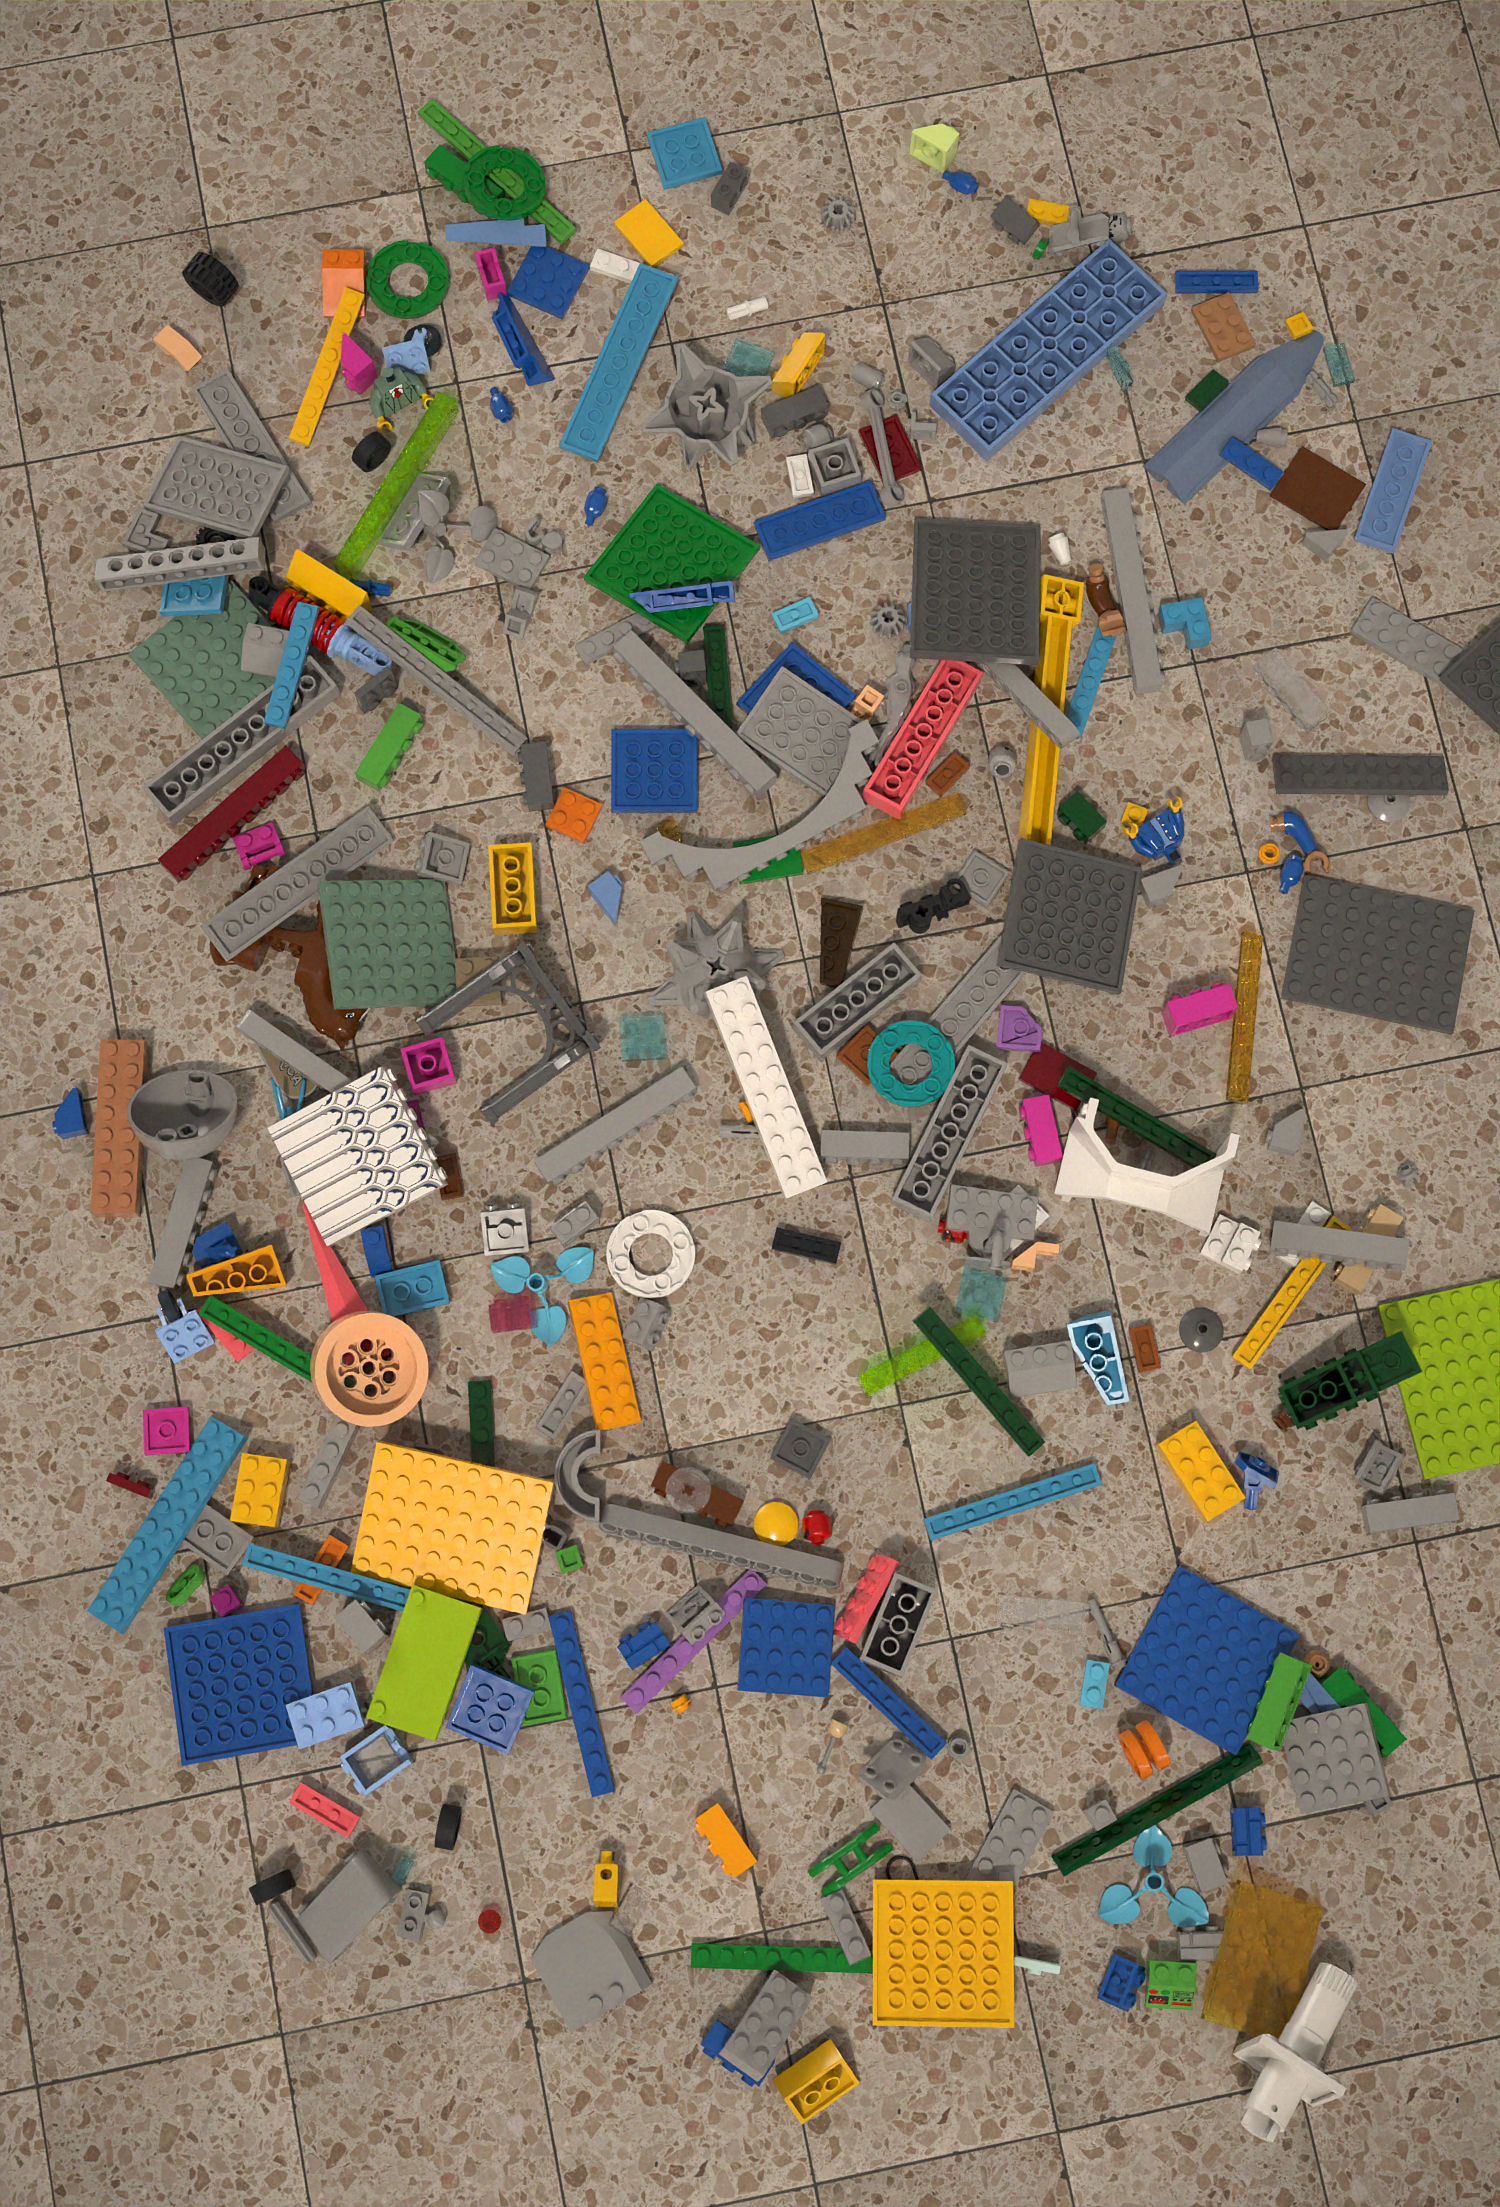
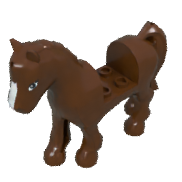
[209,865,371,1050]

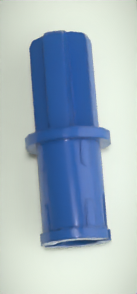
[350,579,391,597]

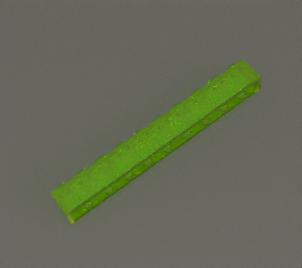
[333,392,459,580]

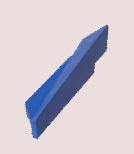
[492,292,555,386]
[629,580,735,613]

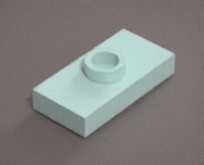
[1014,1955,1061,1975]

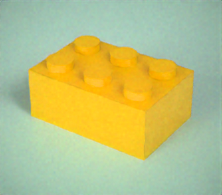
[230,1453,291,1529]

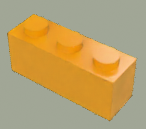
[694,1803,757,1878]

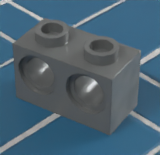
[711,162,748,216]
[674,650,706,687]

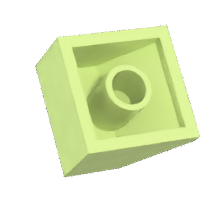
[909,124,960,173]

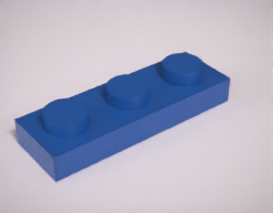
[1219,437,1284,491]

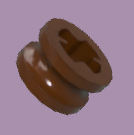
[1272,1410,1294,1433]

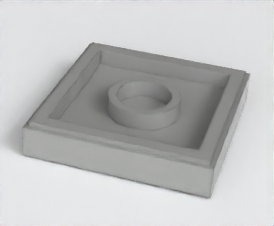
[951,850,1011,909]

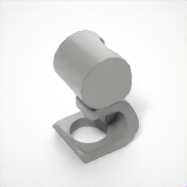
[524,517,562,555]

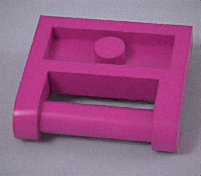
[232,822,286,871]

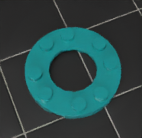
[867,1020,955,1108]

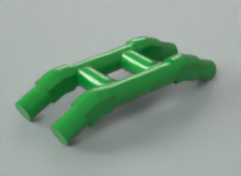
[808,1823,893,1897]

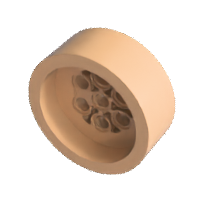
[310,1311,429,1427]

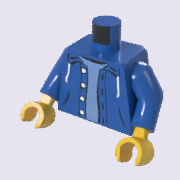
[1122,796,1184,865]

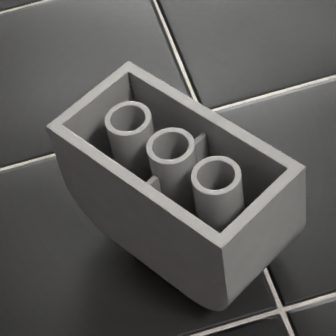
[859,1573,938,1678]

